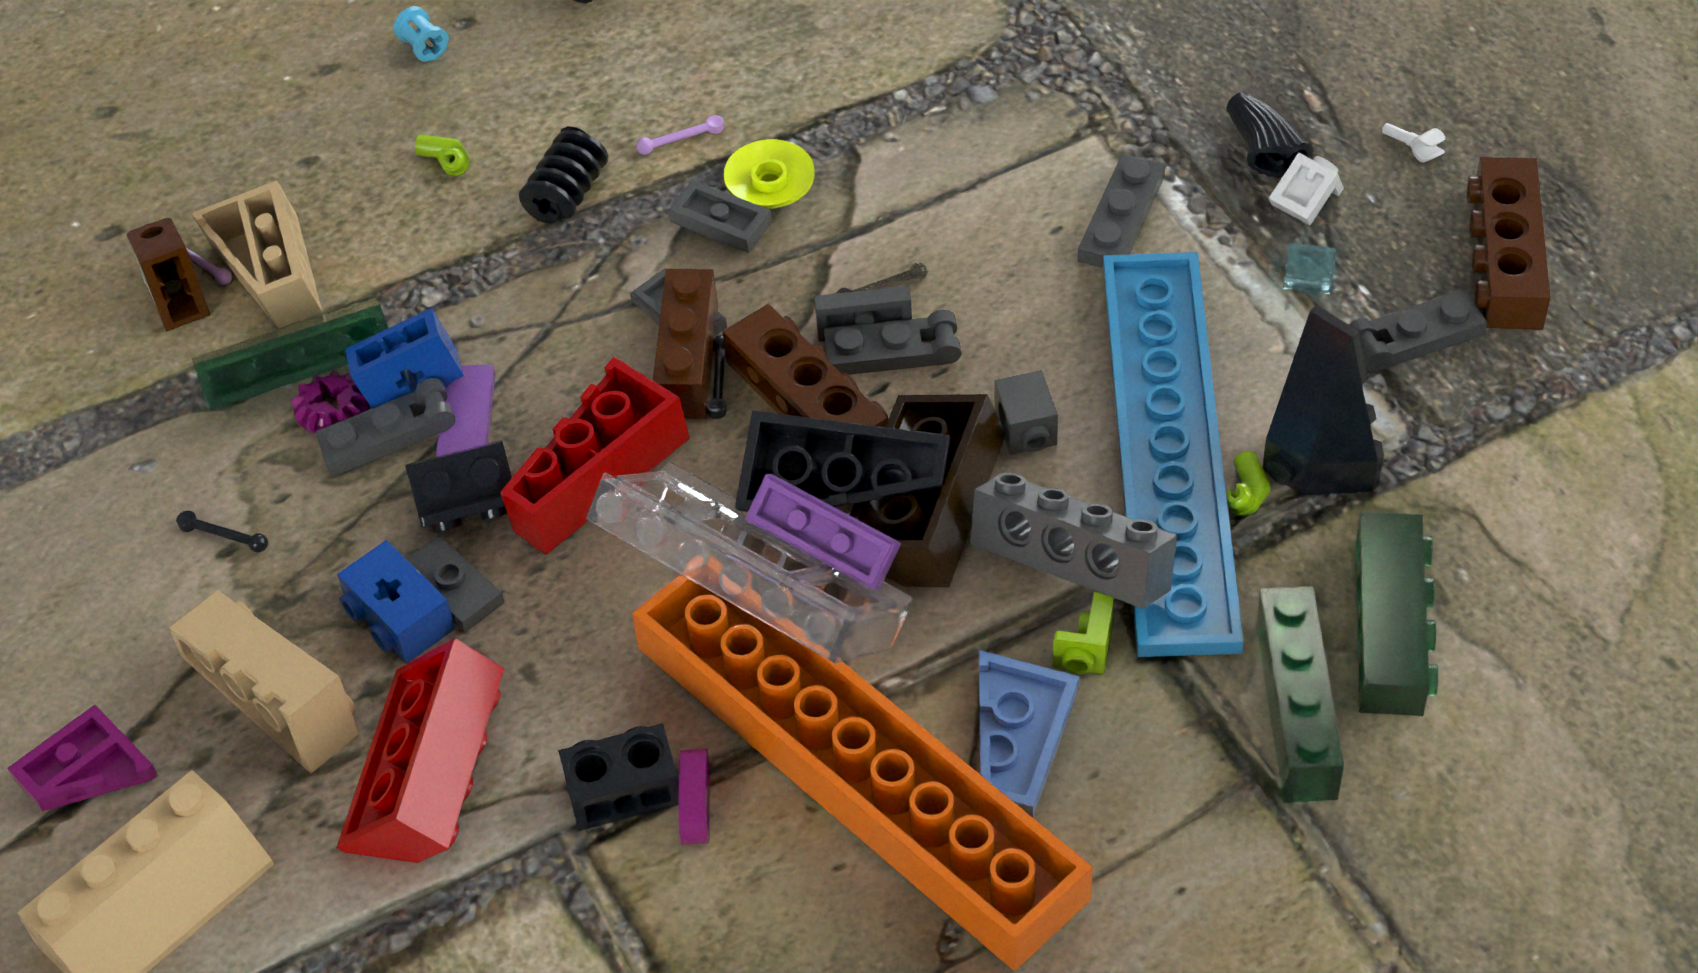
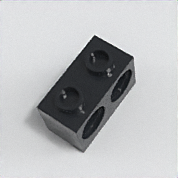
[558,723,679,831]

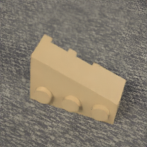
[191,180,322,329]

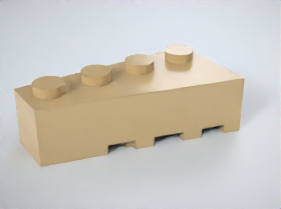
[169,590,359,774]

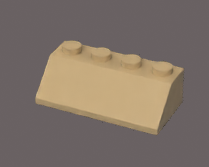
[17,770,274,973]

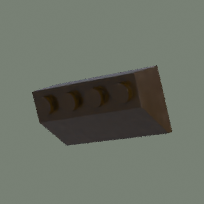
[850,394,1006,588]

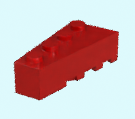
[500,356,690,555]

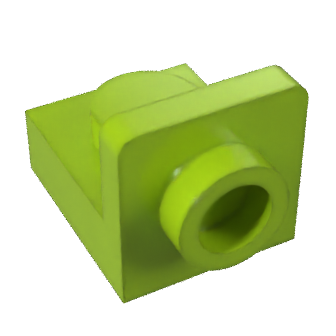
[1053,592,1115,675]

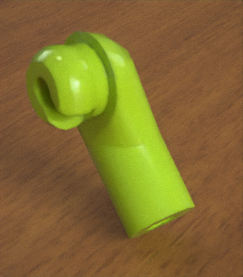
[415,134,470,176]
[1226,451,1271,516]

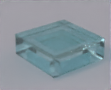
[1283,243,1336,294]

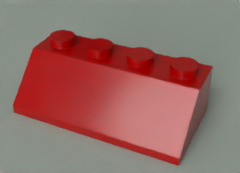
[336,638,504,863]

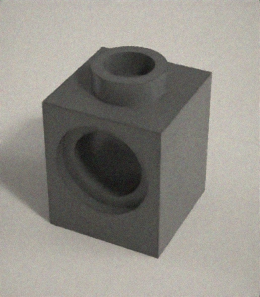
[994,370,1058,455]

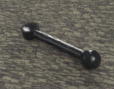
[707,335,727,419]
[176,510,268,552]

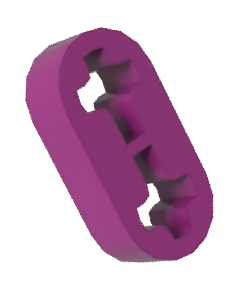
[678,749,710,845]

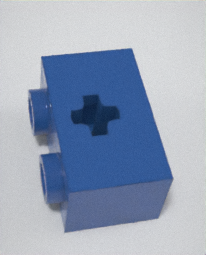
[345,308,464,408]
[337,540,455,664]

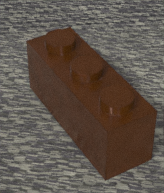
[653,269,718,419]

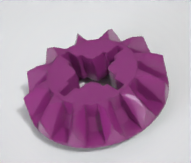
[292,368,370,434]

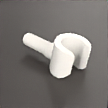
[1382,123,1445,163]

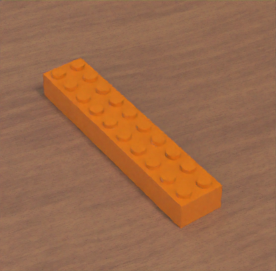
[632,552,1093,972]

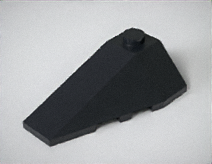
[735,411,951,512]

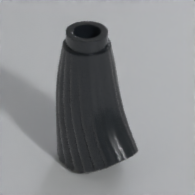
[1226,92,1313,178]

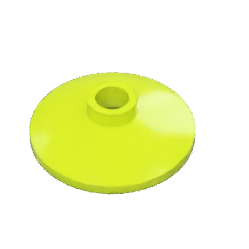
[724,139,815,209]

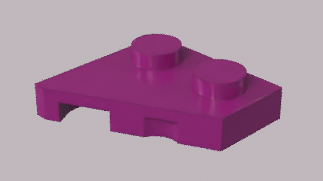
[7,705,158,811]

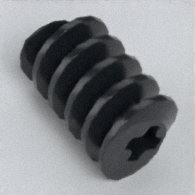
[519,126,609,223]

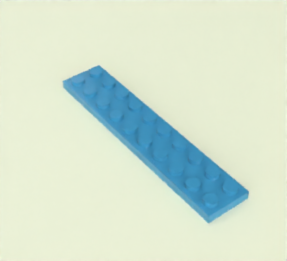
[1103,252,1244,657]

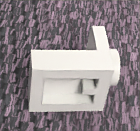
[1268,153,1344,225]

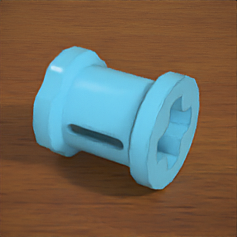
[393,6,449,62]

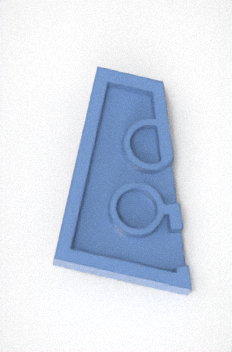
[979,650,1080,817]

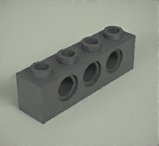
[970,473,1177,609]

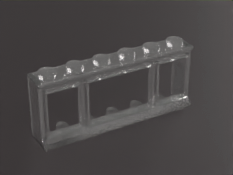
[586,461,913,663]

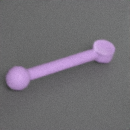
[636,115,724,155]
[186,248,233,286]

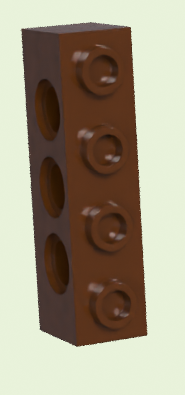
[1467,157,1550,330]
[723,303,889,427]

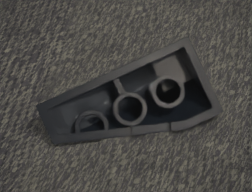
[1262,305,1384,495]

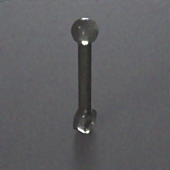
[836,263,928,293]

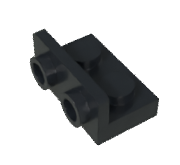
[405,440,512,532]

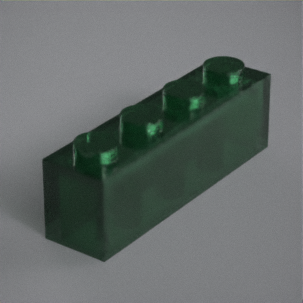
[192,298,388,410]
[1355,512,1438,716]
[1256,586,1344,803]

